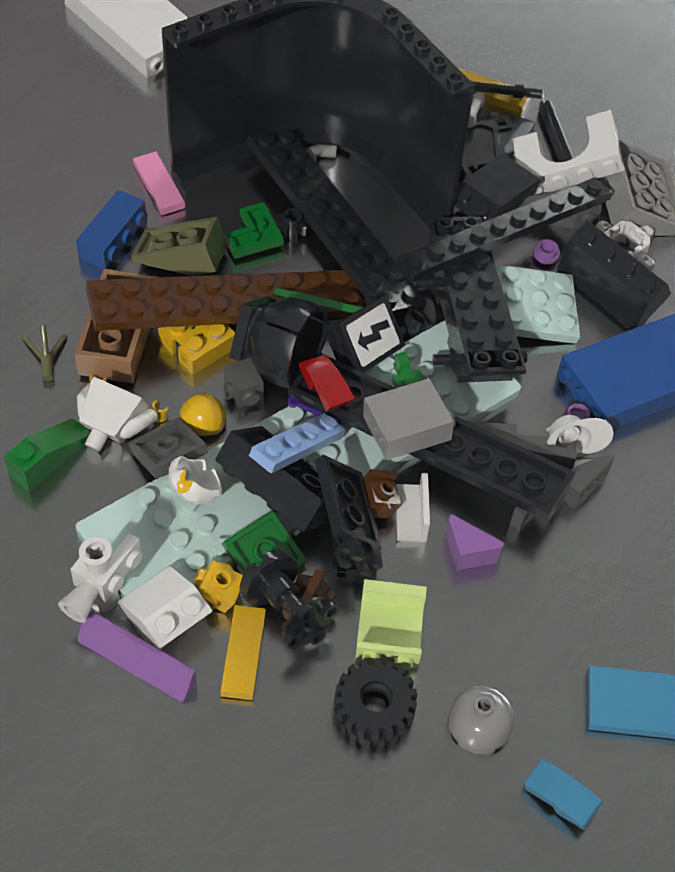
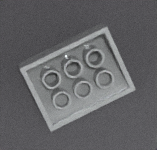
[599,138,675,236]

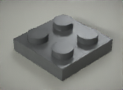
[128,417,208,480]

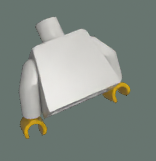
[76,375,169,452]

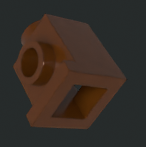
[363,469,402,518]

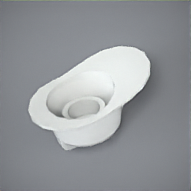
[546,415,614,457]

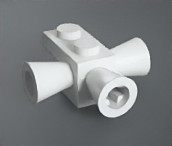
[58,533,142,623]

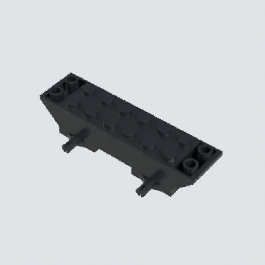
[414,216,528,383]

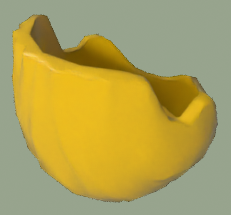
[179,393,227,437]

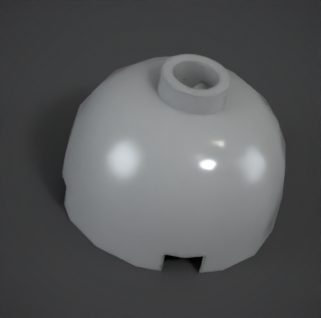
[448,686,514,754]

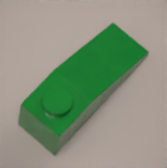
[4,418,90,492]

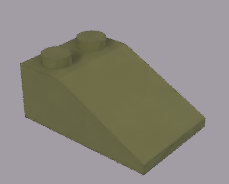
[131,216,228,276]

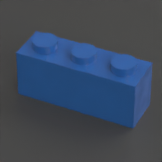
[76,190,148,269]

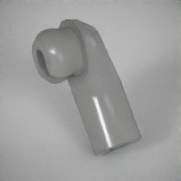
[305,144,337,162]

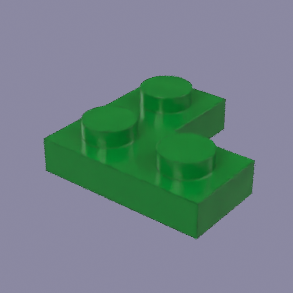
[225,202,284,259]

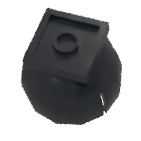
[229,296,329,388]

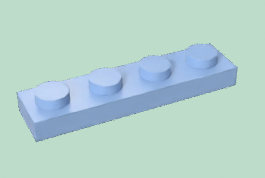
[249,413,346,474]

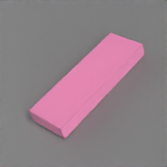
[133,152,185,215]

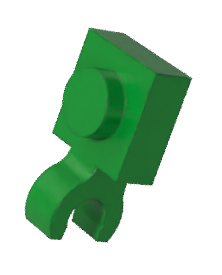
[392,352,424,388]

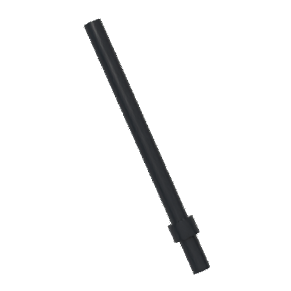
[471,81,544,99]

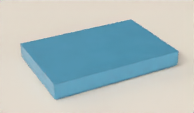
[587,665,675,739]

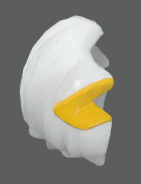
[169,456,222,505]

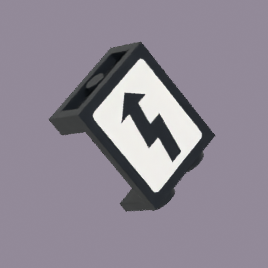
[322,295,406,373]

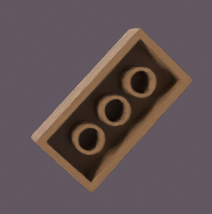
[74,269,158,383]

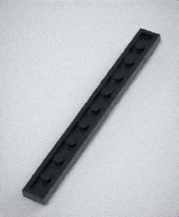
[395,177,612,283]

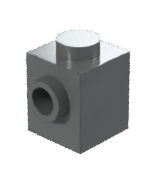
[223,358,264,409]

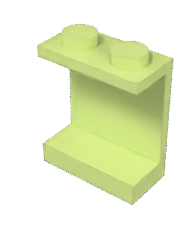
[355,579,427,670]

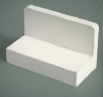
[395,473,430,542]

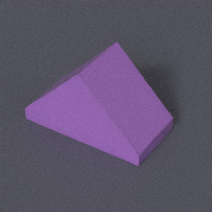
[445,514,505,570]

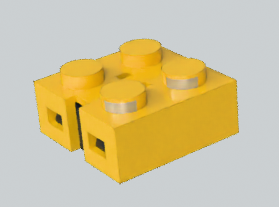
[158,324,235,375]

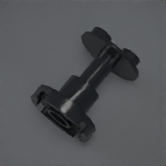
[239,550,339,649]

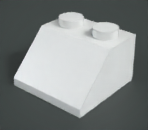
[117,566,212,650]

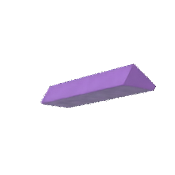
[78,610,197,702]

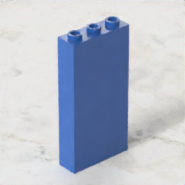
[557,314,675,429]

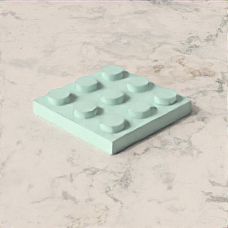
[496,264,580,344]

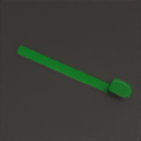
[274,288,363,313]

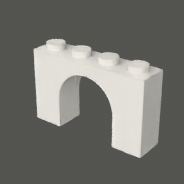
[513,110,625,196]

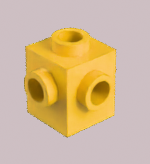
[192,560,243,613]

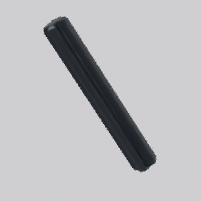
[538,100,574,162]

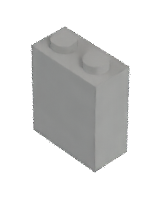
[363,378,456,460]

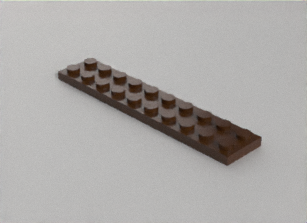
[86,270,364,331]

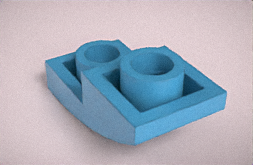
[523,758,603,830]

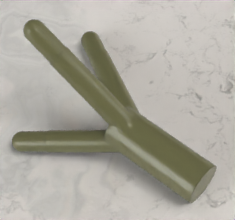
[22,324,67,381]

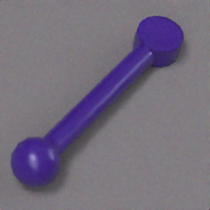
[288,396,342,426]

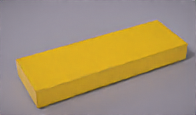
[220,605,266,700]

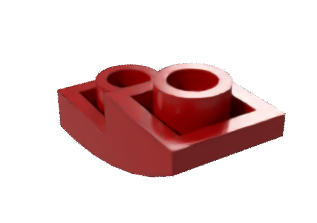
[298,355,355,411]

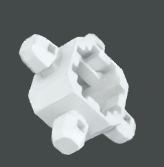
[596,220,655,271]

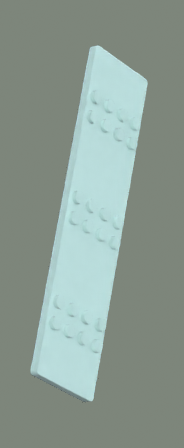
[76,321,521,598]

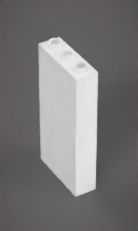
[64,0,188,78]

